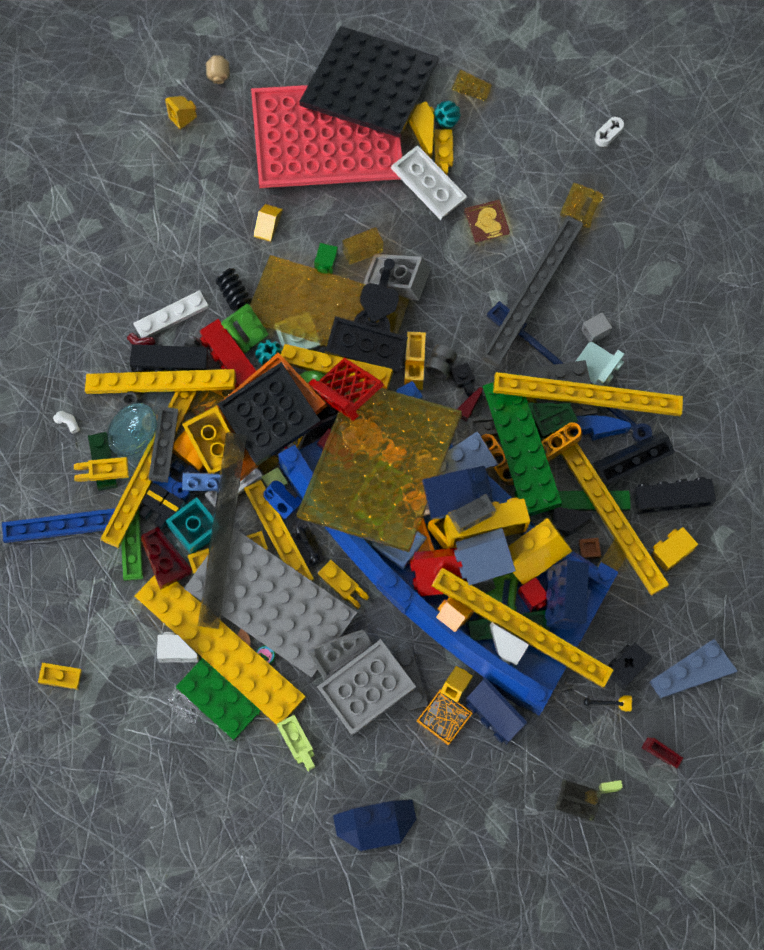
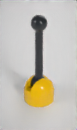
[583,695,632,712]

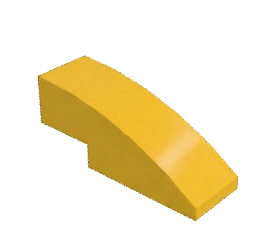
[404,331,426,390]

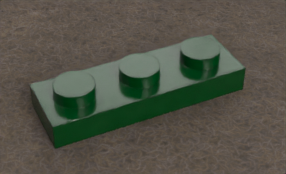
[88,432,118,491]

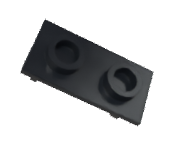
[291,526,325,568]

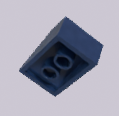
[422,466,493,519]

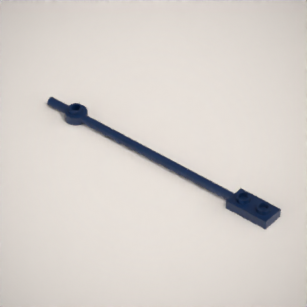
[487,301,652,442]

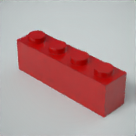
[199,319,256,389]

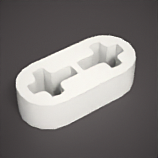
[595,117,624,147]

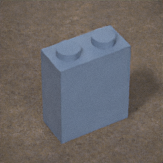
[454,528,516,585]

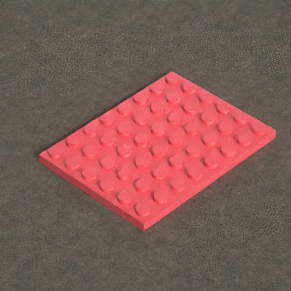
[251,85,402,188]

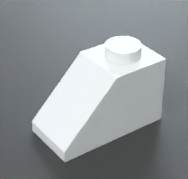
[490,622,529,666]
[157,632,199,662]

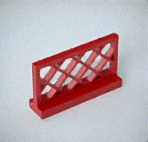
[308,357,384,421]

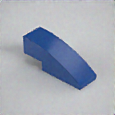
[570,415,631,441]

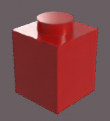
[517,577,548,611]

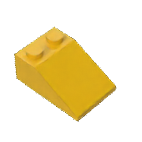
[182,405,244,474]

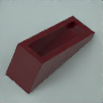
[453,387,483,422]
[641,738,683,769]

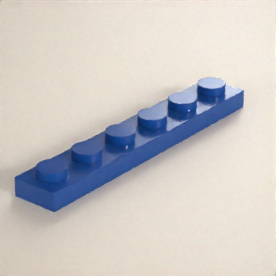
[2,508,116,543]

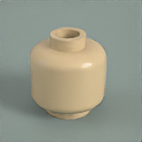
[206,56,230,84]

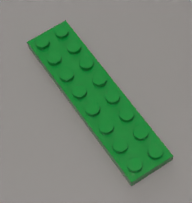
[482,374,563,517]

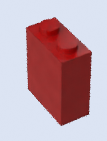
[410,548,467,596]

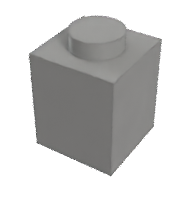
[581,312,612,343]

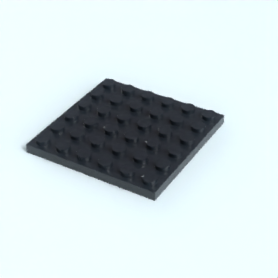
[299,26,439,138]

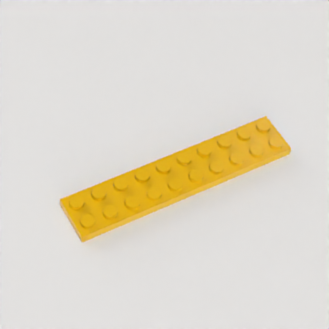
[135,575,306,725]

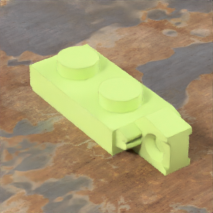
[277,715,315,771]

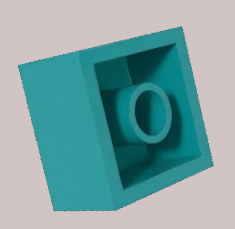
[166,497,222,554]

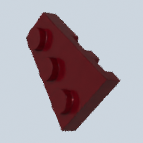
[141,527,192,590]

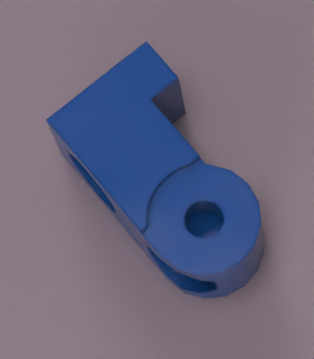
[153,471,190,502]
[263,481,303,519]

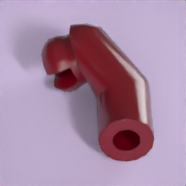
[127,332,155,345]

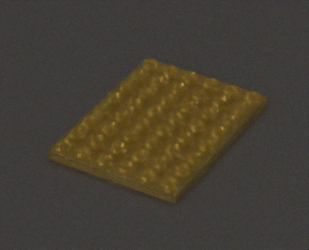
[296,382,462,552]

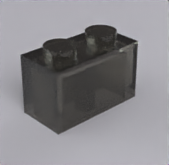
[554,779,602,822]

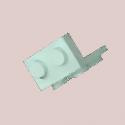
[575,342,624,386]

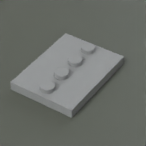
[317,639,417,736]

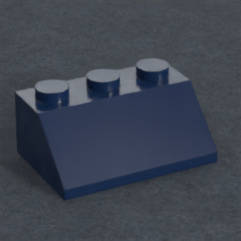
[466,678,527,745]

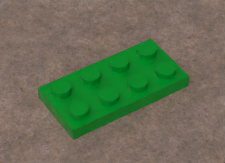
[176,658,261,741]

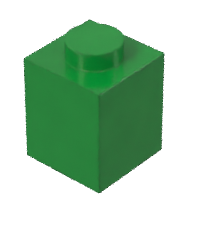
[314,243,338,274]

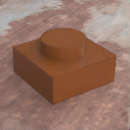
[578,538,601,560]

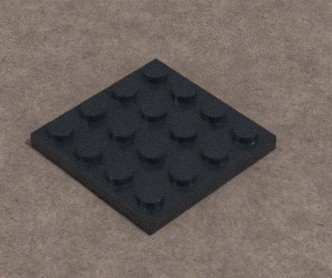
[217,362,322,466]

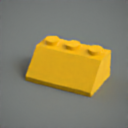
[508,518,573,585]

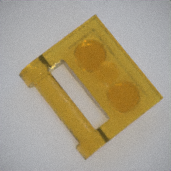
[560,182,603,228]

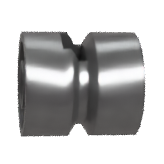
[425,344,457,379]

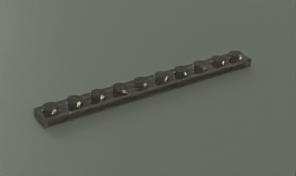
[198,432,247,629]

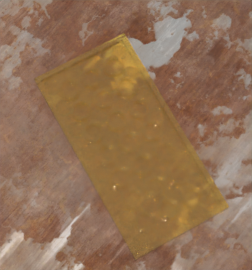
[250,255,410,346]

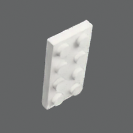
[391,145,467,220]

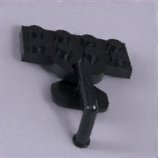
[325,258,408,374]

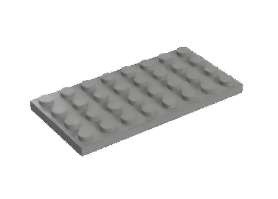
[184,525,357,678]

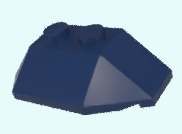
[333,799,417,851]

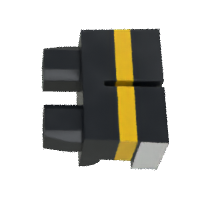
[139,483,185,530]

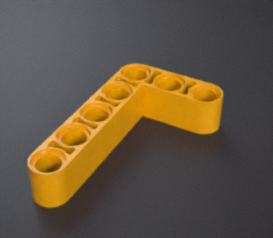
[481,423,582,485]

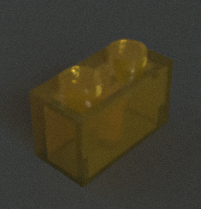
[342,227,383,265]

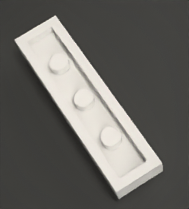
[133,290,209,338]

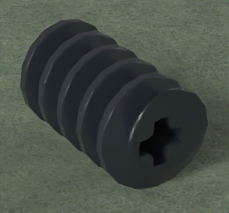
[216,268,252,311]

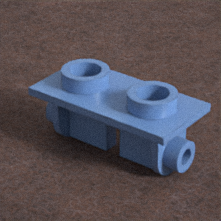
[182,471,222,492]

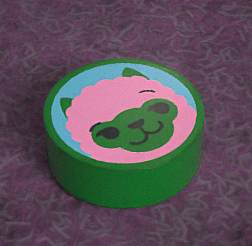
[256,645,275,664]

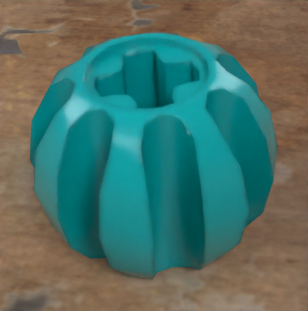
[434,101,461,128]
[255,339,283,366]

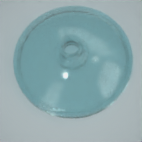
[107,403,157,457]

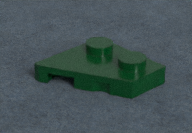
[527,402,578,437]

